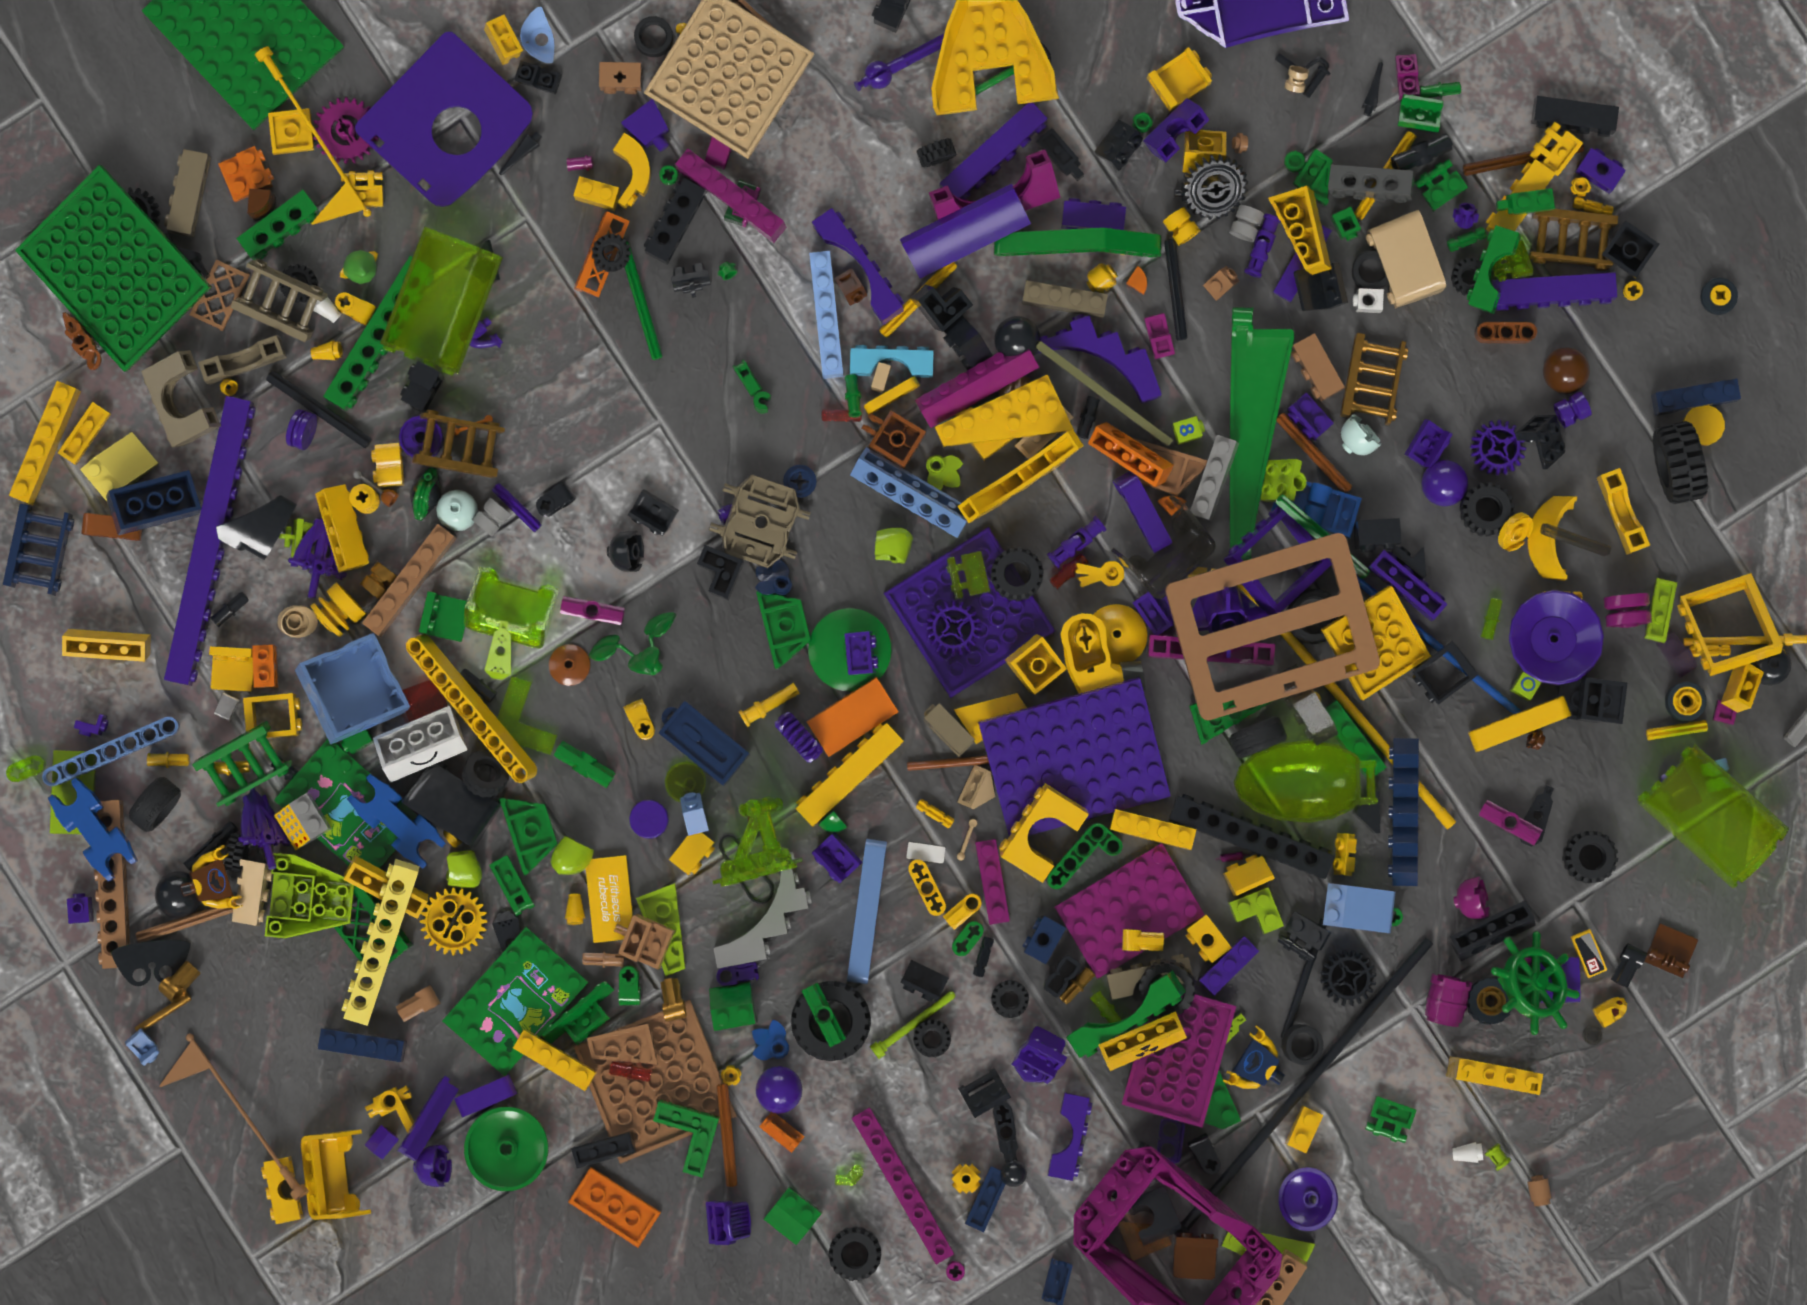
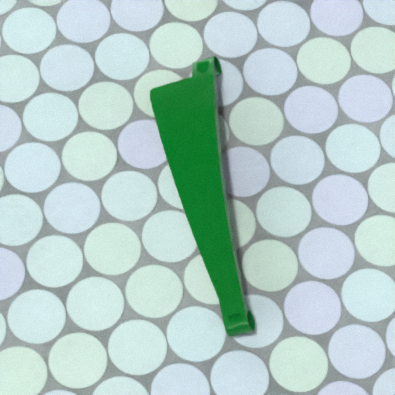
[1229,307,1294,561]

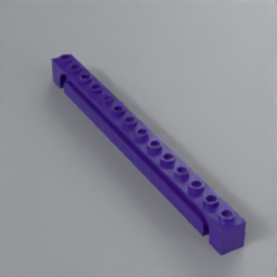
[164,396,256,686]

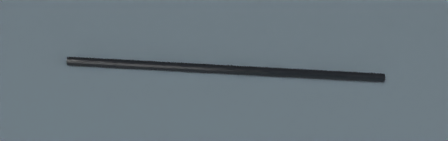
[1181,937,1433,1230]

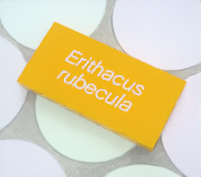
[586,855,633,943]

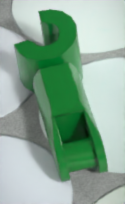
[732,359,771,414]

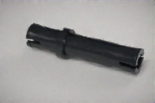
[183,820,239,871]

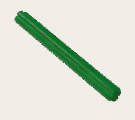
[624,241,662,360]
[1275,494,1370,578]

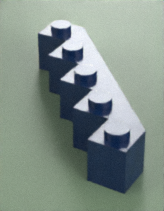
[1388,738,1419,886]

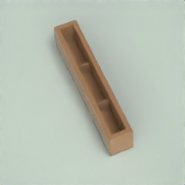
[362,524,457,637]

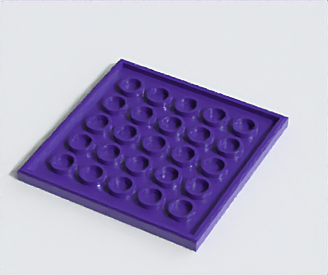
[884,527,1055,698]

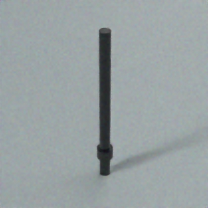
[1280,918,1327,1038]

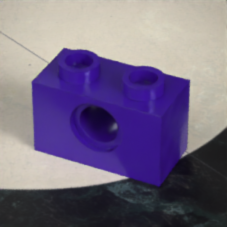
[1575,148,1626,194]

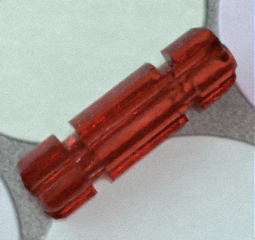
[821,410,862,422]

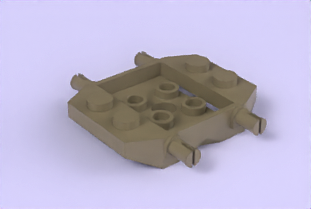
[709,474,811,568]

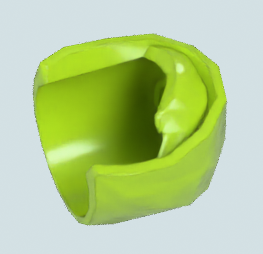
[875,527,913,564]
[551,836,594,875]
[446,850,482,888]

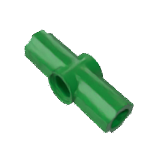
[553,741,616,788]
[802,982,846,1047]

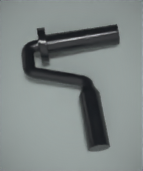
[1275,53,1331,98]

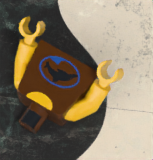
[180,845,243,909]

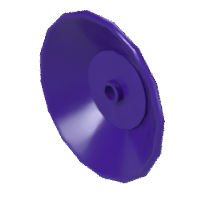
[1509,590,1604,685]

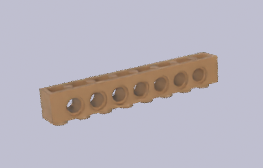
[94,800,130,969]

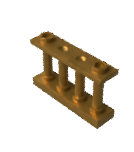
[1528,209,1618,271]
[1340,333,1408,426]
[412,410,505,478]

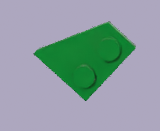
[1292,149,1333,206]

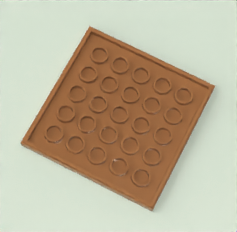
[574,1000,737,1164]

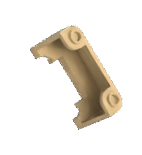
[1366,210,1446,309]

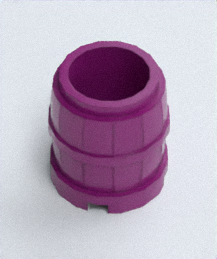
[1425,973,1472,1027]

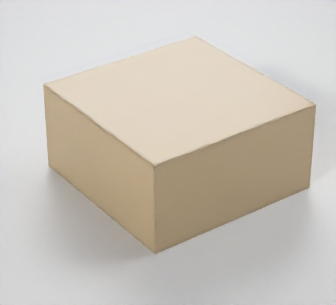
[871,362,891,393]

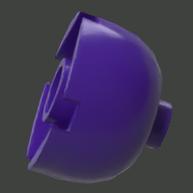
[413,1145,452,1187]

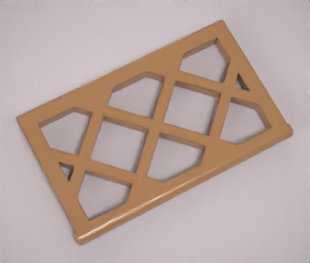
[190,260,250,331]

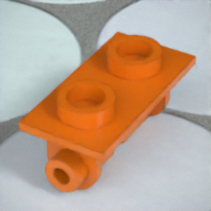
[759,1112,805,1153]

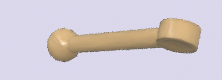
[957,819,977,861]

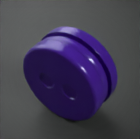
[286,409,317,450]
[629,800,669,839]

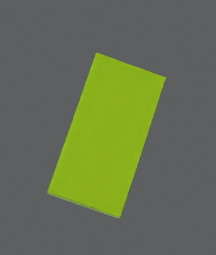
[50,750,96,835]

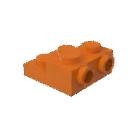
[218,146,274,202]

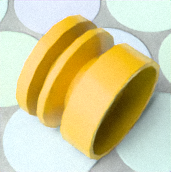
[310,582,366,638]

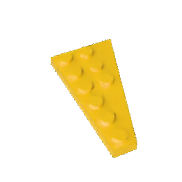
[935,375,1074,447]

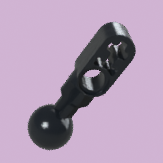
[992,1102,1027,1187]

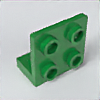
[419,591,471,642]

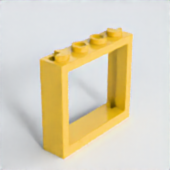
[1677,573,1783,676]
[1446,1056,1543,1095]

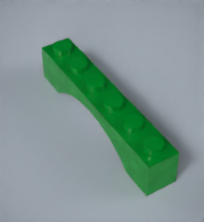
[1066,970,1186,1058]

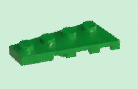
[1189,700,1273,745]

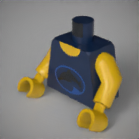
[1223,1026,1285,1089]

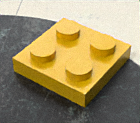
[268,108,315,155]

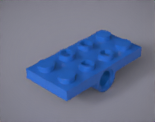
[1271,482,1362,538]

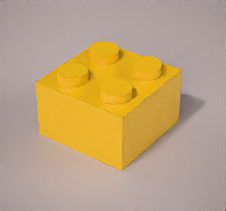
[1005,634,1067,695]

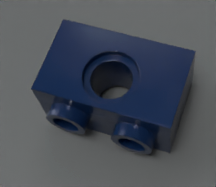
[1022,916,1066,964]

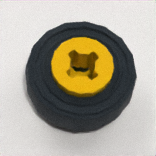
[1700,278,1738,315]

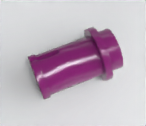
[567,155,593,171]

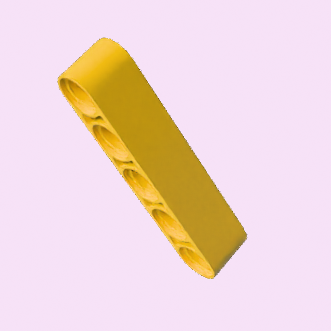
[1468,696,1571,752]

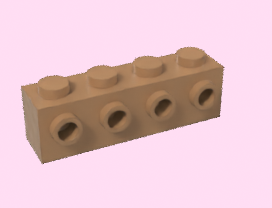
[1256,1249,1307,1305]

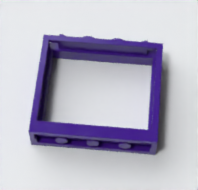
[1223,507,1332,615]

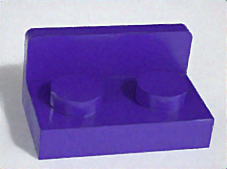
[1287,393,1334,440]
[845,631,879,675]

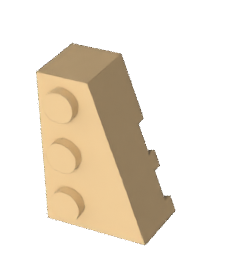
[232,859,273,926]

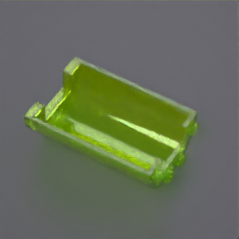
[380,226,503,376]
[1637,744,1789,888]

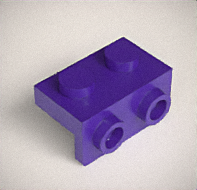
[1404,419,1453,468]
[812,832,863,883]

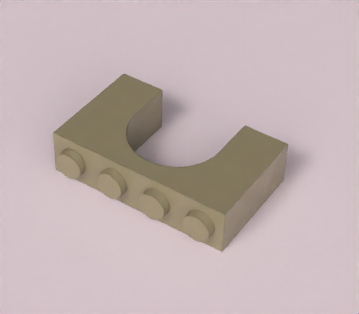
[141,350,221,447]
[924,703,975,758]

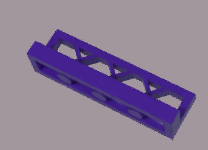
[397,1076,459,1161]

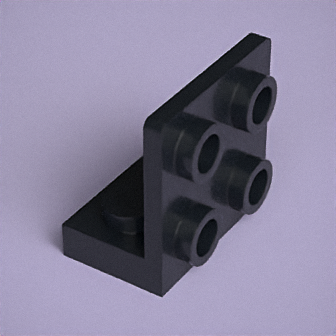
[1293,263,1348,311]
[1515,415,1565,470]
[900,960,949,1003]

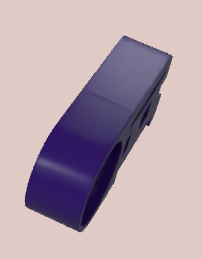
[716,962,759,986]

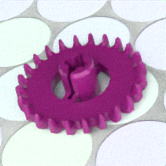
[313,97,379,164]

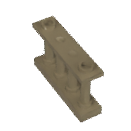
[230,259,328,342]

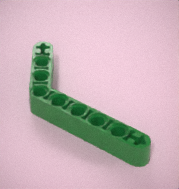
[994,228,1161,258]

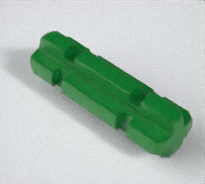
[1447,227,1487,252]

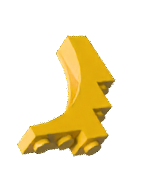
[957,429,1084,523]

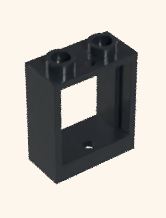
[1412,640,1478,705]

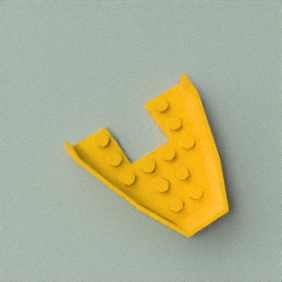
[931,0,1059,116]

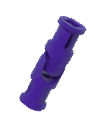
[1244,214,1281,278]
[1047,516,1107,568]

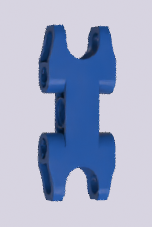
[347,774,447,869]
[48,778,138,881]

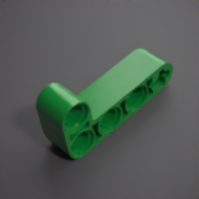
[1046,823,1123,889]

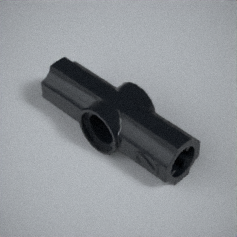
[1390,133,1453,170]

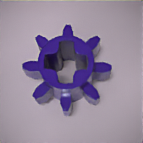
[1453,203,1479,229]

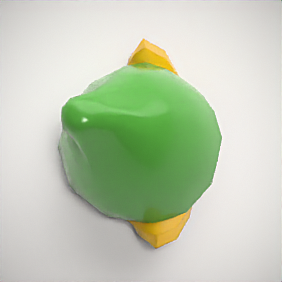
[340,250,378,284]

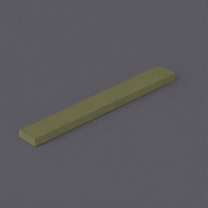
[1036,341,1173,446]

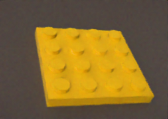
[1321,585,1431,700]

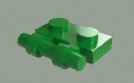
[1414,159,1468,212]
[1365,1096,1417,1143]

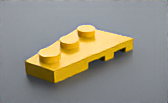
[954,693,1027,744]

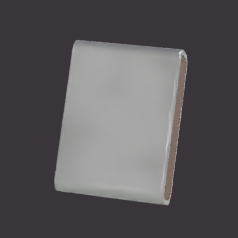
[214,693,239,721]

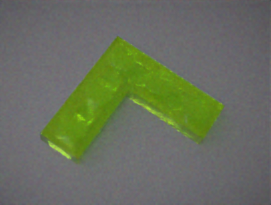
[497,676,558,755]

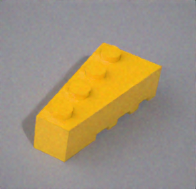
[1268,186,1332,275]

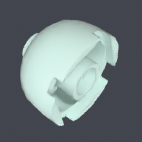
[1341,415,1381,456]
[436,489,478,531]

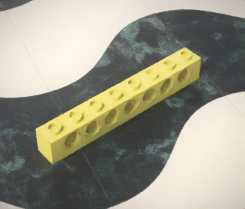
[341,859,420,1026]

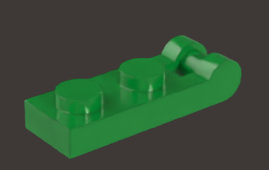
[489,855,535,916]

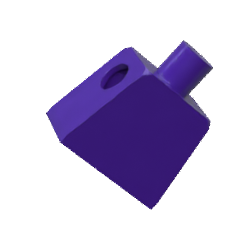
[621,99,670,152]

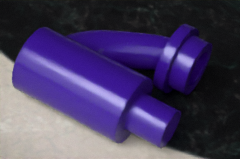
[460,317,503,348]

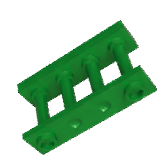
[192,721,293,807]

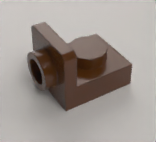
[834,268,867,306]

